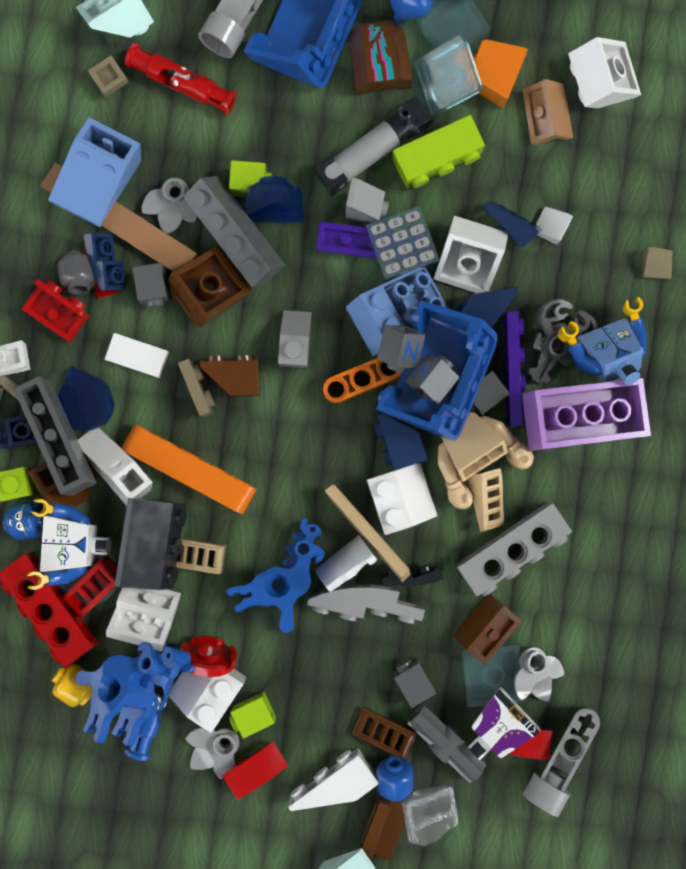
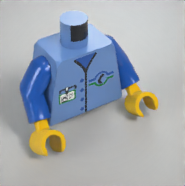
[558,297,647,385]

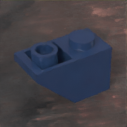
[373,414,427,470]

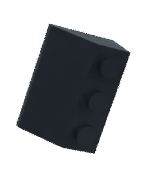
[115,498,187,590]

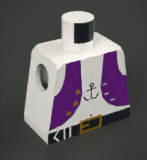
[468,687,540,760]

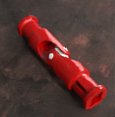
[125,43,237,115]

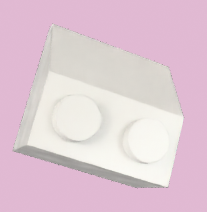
[568,37,641,108]
[434,216,508,293]
[366,463,437,535]
[169,669,246,733]

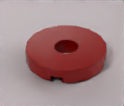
[180,636,237,677]

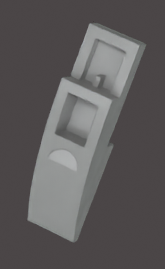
[307,584,425,624]

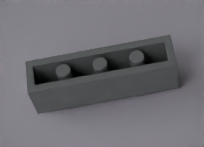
[183,176,286,287]
[13,376,97,496]

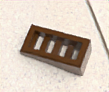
[352,707,416,760]

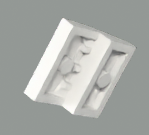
[106,587,181,652]

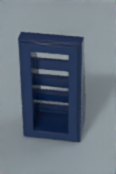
[484,201,542,247]

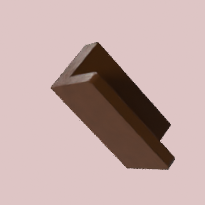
[453,594,522,665]
[359,794,410,860]

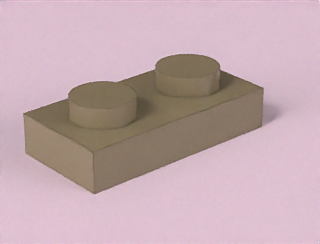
[178,359,215,417]

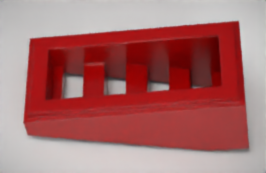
[62,556,118,618]

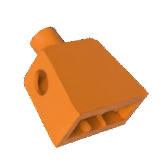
[455,39,528,108]

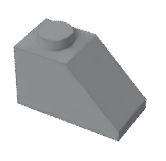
[346,178,389,225]
[278,310,312,369]

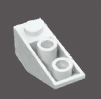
[78,426,153,506]
[288,748,379,811]

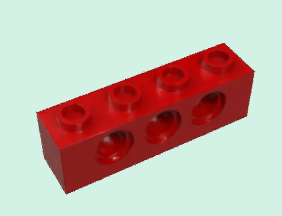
[0,551,100,668]

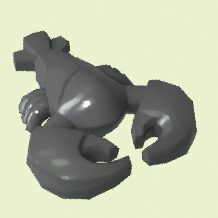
[527,298,597,384]

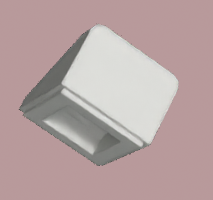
[536,207,573,245]

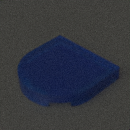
[246,176,304,222]
[58,366,115,432]

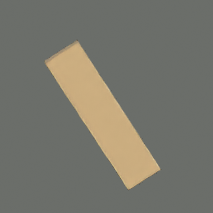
[325,484,410,582]

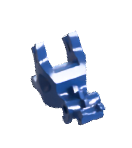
[226,518,324,633]
[76,642,195,746]

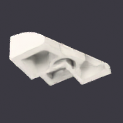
[315,535,377,592]

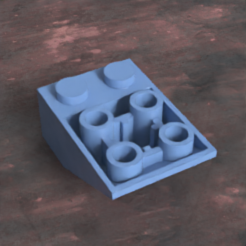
[48,117,141,227]
[346,266,449,356]

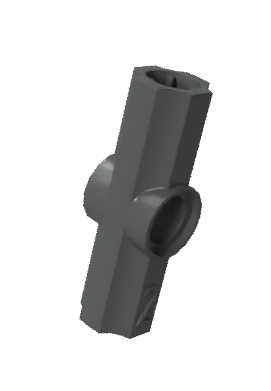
[407,704,487,783]

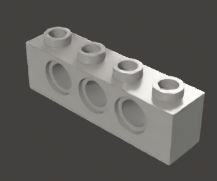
[455,502,572,596]

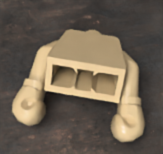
[438,412,534,509]

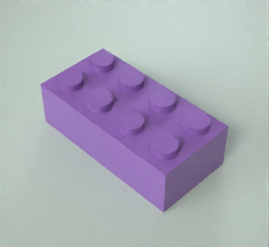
[522,378,651,451]

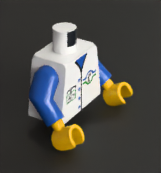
[26,498,111,590]

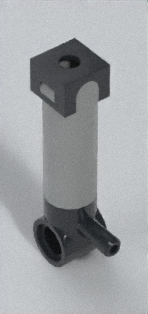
[315,96,434,197]

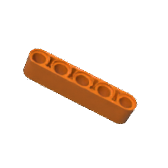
[323,358,402,404]
[121,424,257,514]

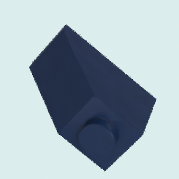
[456,287,519,328]

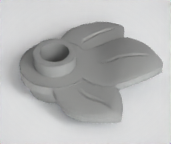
[142,178,197,234]
[514,647,564,701]
[186,727,239,779]

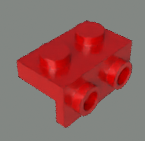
[22,279,90,343]

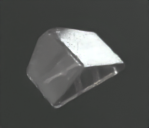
[403,785,459,846]

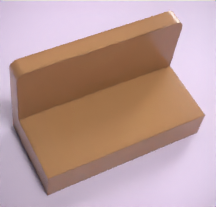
[522,79,573,145]

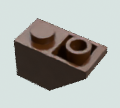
[200,355,260,397]

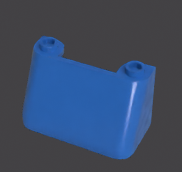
[244,0,363,88]
[376,300,497,441]

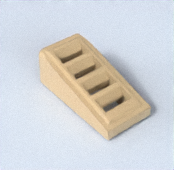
[468,468,504,532]
[176,539,226,574]

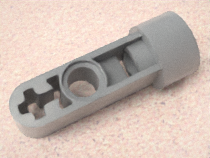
[198,0,263,58]
[523,707,600,817]

